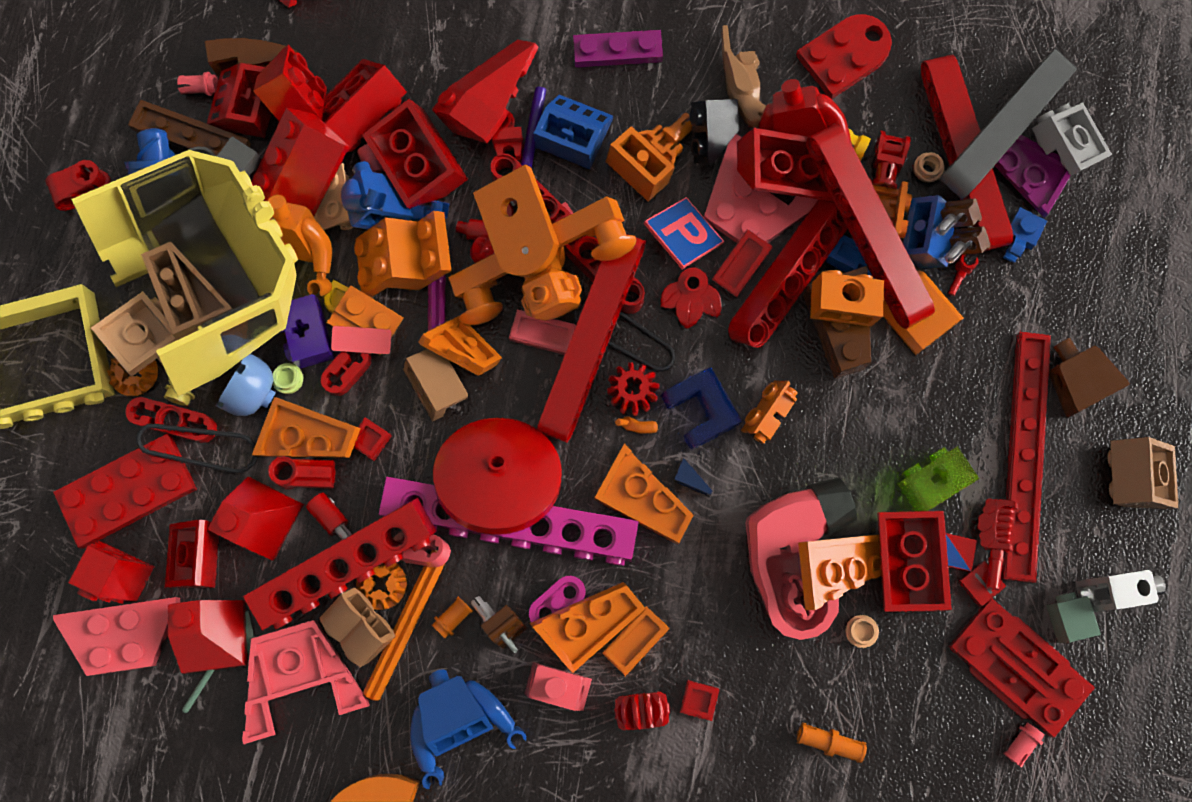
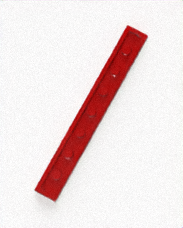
[1001,331,1051,583]

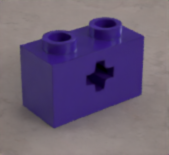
[281,294,335,369]

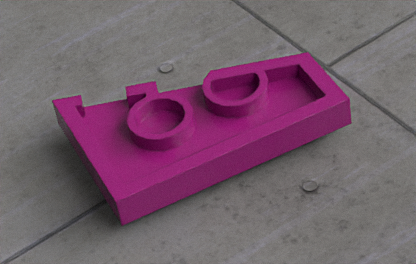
[994,135,1070,218]

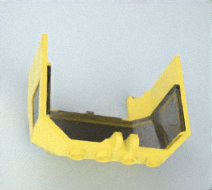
[71,150,298,396]

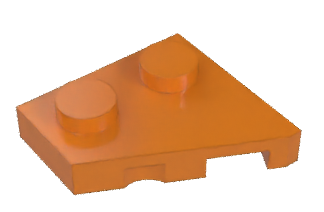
[418,316,502,376]

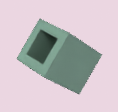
[1046,592,1101,643]

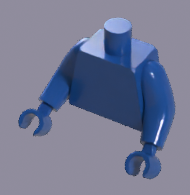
[341,161,450,229]
[410,670,526,789]

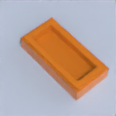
[602,606,670,676]

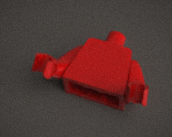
[758,79,852,144]

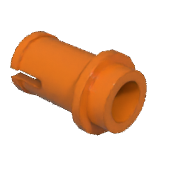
[432,596,473,638]

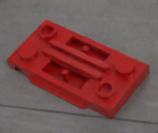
[948,598,1095,738]

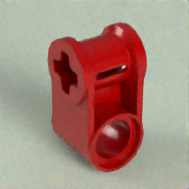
[45,160,111,211]

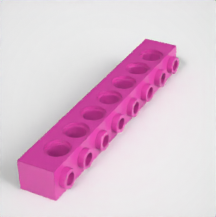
[379,477,639,566]

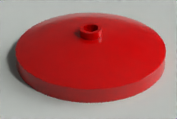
[433,418,562,535]

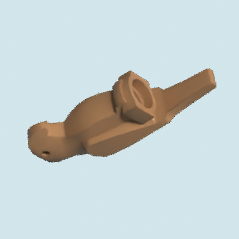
[721,25,766,127]

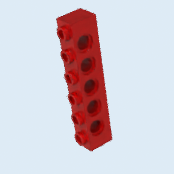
[243,497,436,630]

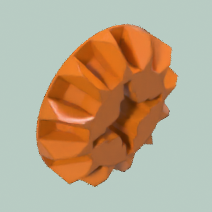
[107,358,158,396]
[356,563,407,610]

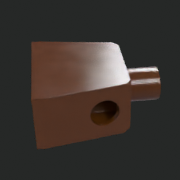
[1049,338,1130,418]

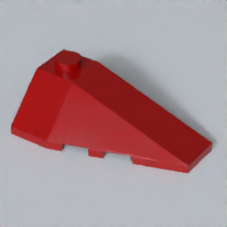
[432,39,538,143]

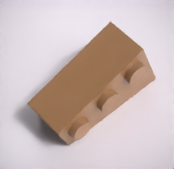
[141,242,236,340]

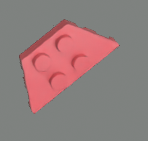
[53,597,180,676]

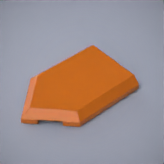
[883,271,964,355]

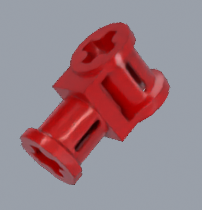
[871,130,911,190]

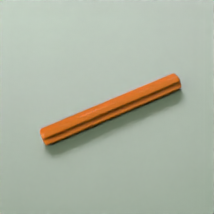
[363,550,445,701]

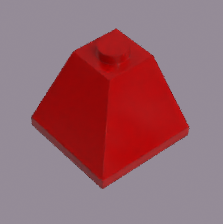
[207,476,304,561]
[168,600,247,674]

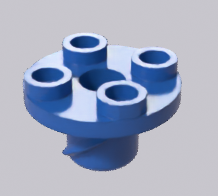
[124,128,179,175]

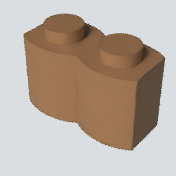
[320,588,396,667]

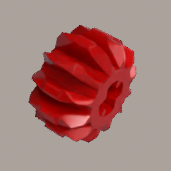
[607,362,660,416]
[614,692,670,730]

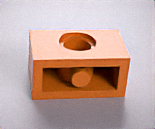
[810,270,884,327]

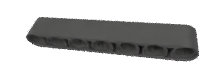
[939,49,1077,200]

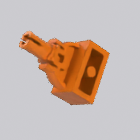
[605,113,692,202]

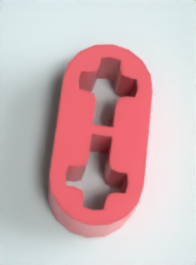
[393,531,451,567]

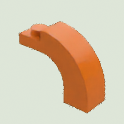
[330,774,420,802]

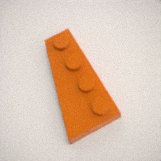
[798,534,881,610]

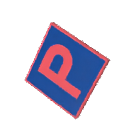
[643,197,725,269]

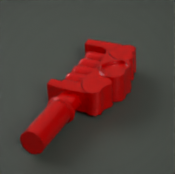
[977,499,1018,590]

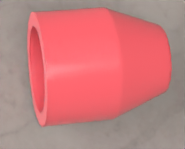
[357,144,384,173]

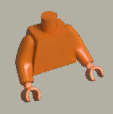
[232,195,332,296]

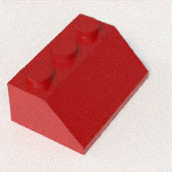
[322,59,407,152]
[362,99,468,209]
[251,108,350,217]
[737,128,834,202]
[877,511,952,612]

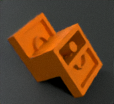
[354,211,452,297]

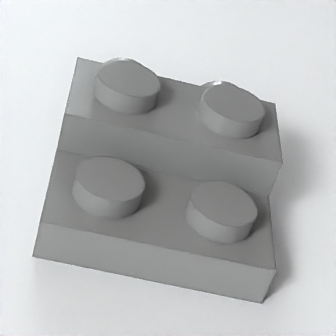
[1032,103,1112,176]

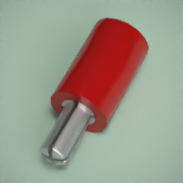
[306,492,352,540]

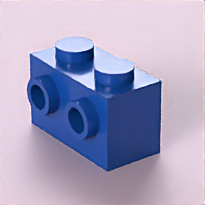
[903,195,954,269]

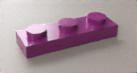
[573,30,663,67]

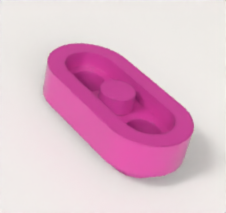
[529,576,586,622]

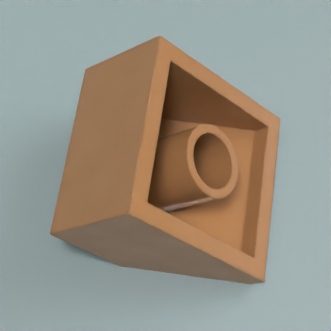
[1108,437,1179,509]

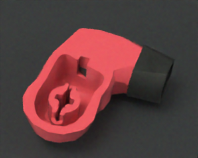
[745,478,857,640]

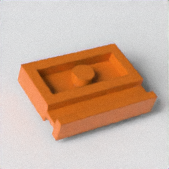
[327,285,404,356]

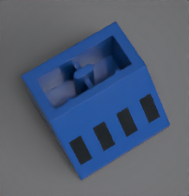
[533,95,613,169]

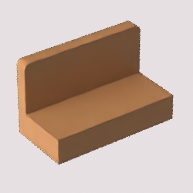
[403,349,468,422]

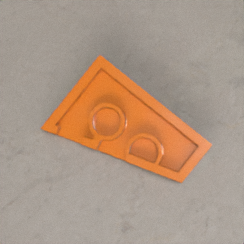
[252,397,361,458]

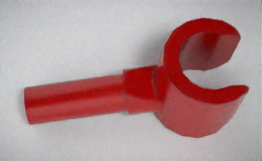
[948,254,979,296]

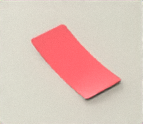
[331,326,391,354]

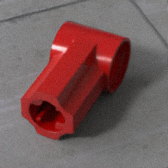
[268,456,336,490]

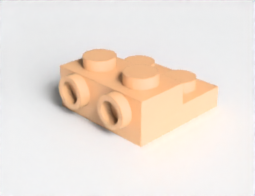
[91,291,178,377]

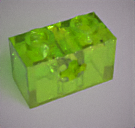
[897,446,980,511]

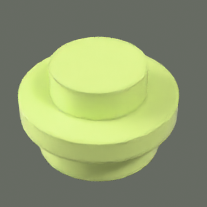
[273,363,304,394]

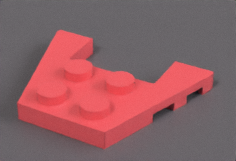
[704,134,819,243]
[242,620,370,744]

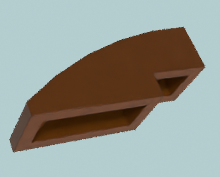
[205,38,297,76]

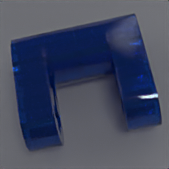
[660,368,743,450]

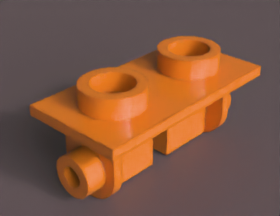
[741,380,798,444]

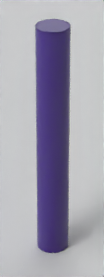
[521,86,546,168]

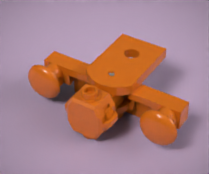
[448,165,637,325]

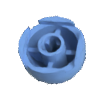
[216,354,276,416]

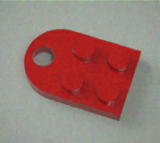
[796,14,892,99]

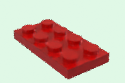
[53,433,197,549]

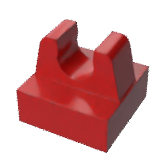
[492,126,524,160]

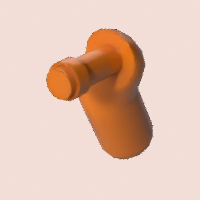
[615,416,658,434]

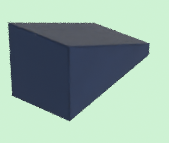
[674,458,713,497]

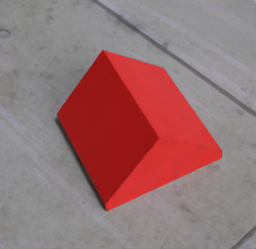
[165,520,219,588]

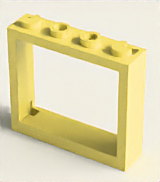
[0,284,115,429]

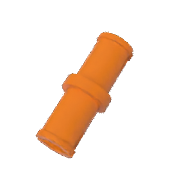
[797,722,867,763]

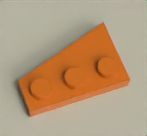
[594,444,694,545]
[530,582,646,673]

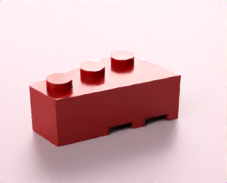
[68,541,155,604]

